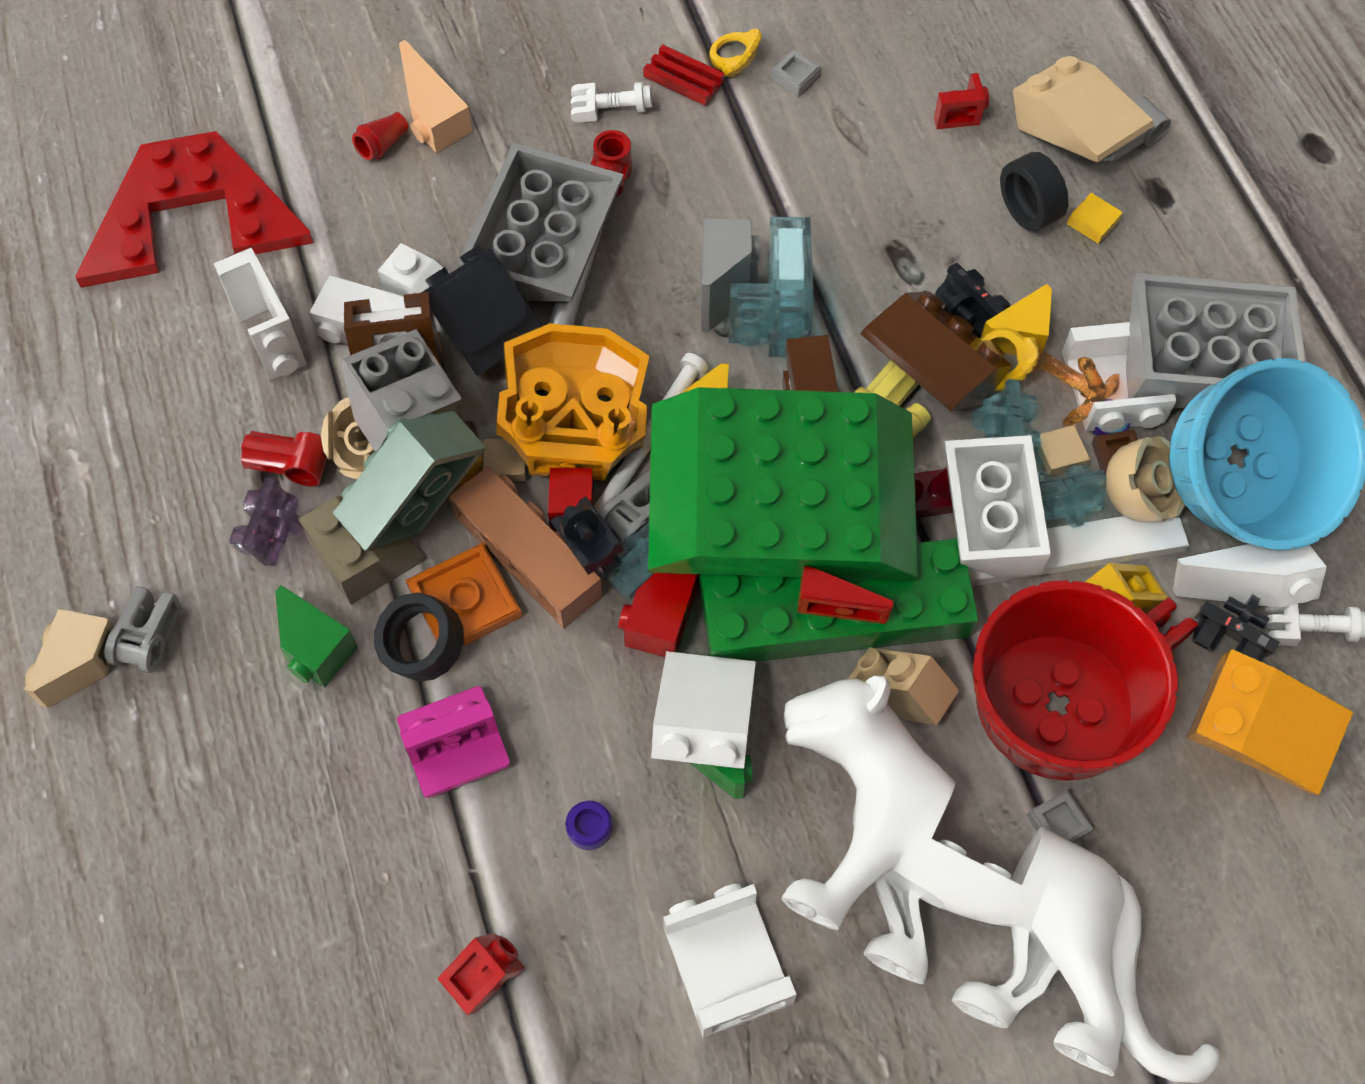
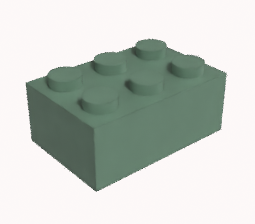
[333,411,486,551]

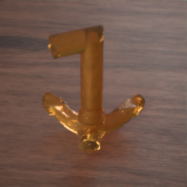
[1029,352,1120,426]

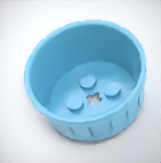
[1169,358,1365,550]

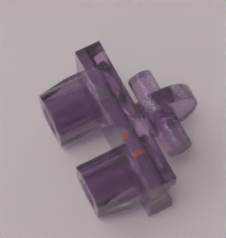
[229,478,303,566]

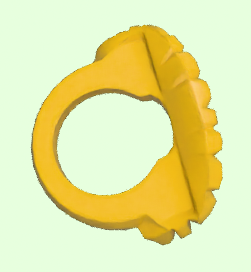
[709,29,762,78]
[981,328,1040,392]

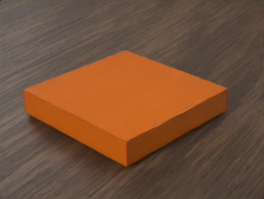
[405,543,522,646]

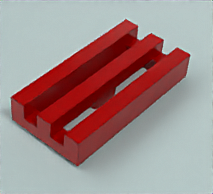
[643,44,725,106]

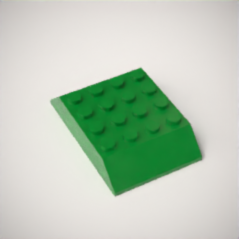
[648,387,918,581]

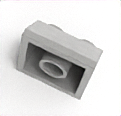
[701,218,759,331]

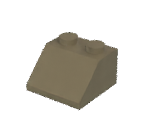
[298,496,425,605]

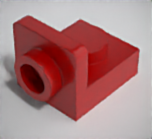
[934,73,989,130]
[437,933,525,1016]

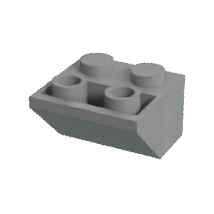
[341,329,462,452]

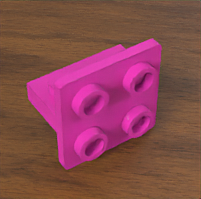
[397,686,510,799]

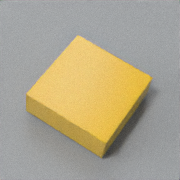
[1067,193,1123,244]

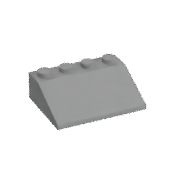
[457,142,623,301]
[1126,273,1306,409]

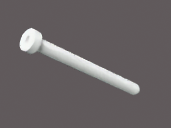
[594,353,709,513]

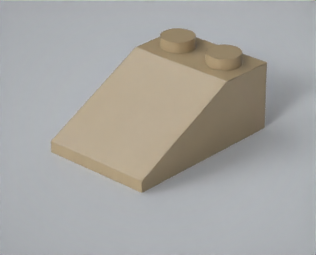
[1013,56,1154,163]

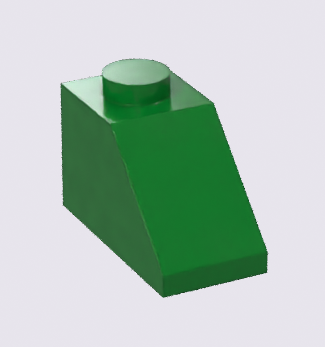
[275,585,358,688]

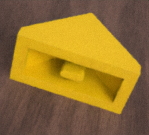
[981,284,1052,358]

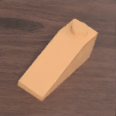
[399,40,473,153]

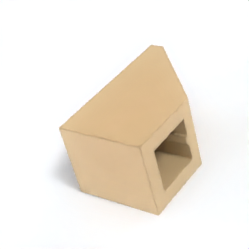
[24,609,115,708]
[848,647,959,726]

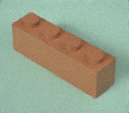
[448,466,603,629]

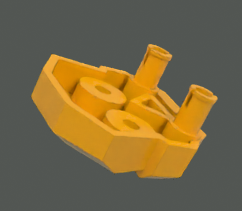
[496,323,650,481]

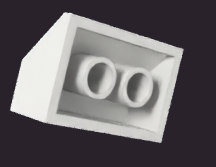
[944,435,1051,578]

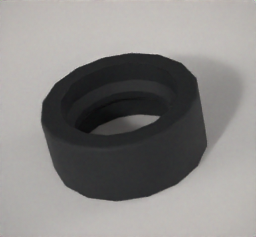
[1000,152,1069,231]
[374,592,464,682]

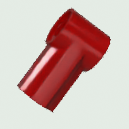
[241,431,328,487]

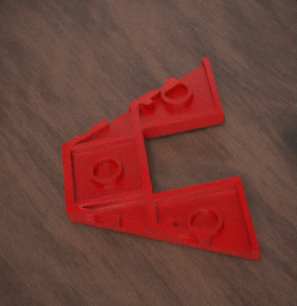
[75,131,313,288]

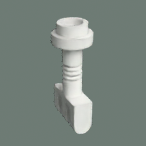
[571,82,653,123]
[1264,603,1365,646]

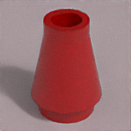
[352,112,409,160]

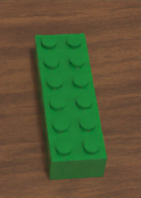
[699,538,978,662]

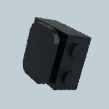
[421,244,544,376]

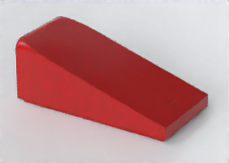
[797,566,893,624]

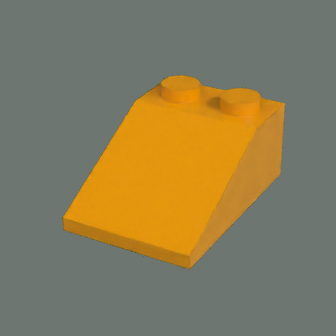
[1186,649,1353,796]

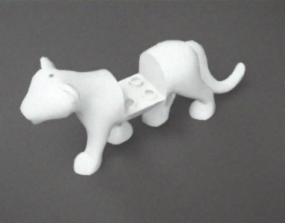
[781,675,1220,1083]

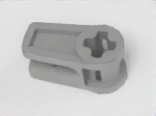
[599,469,650,551]
[104,586,181,673]

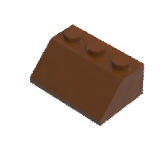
[861,290,1012,411]

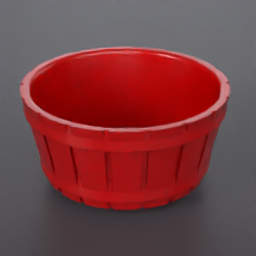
[973,580,1178,781]

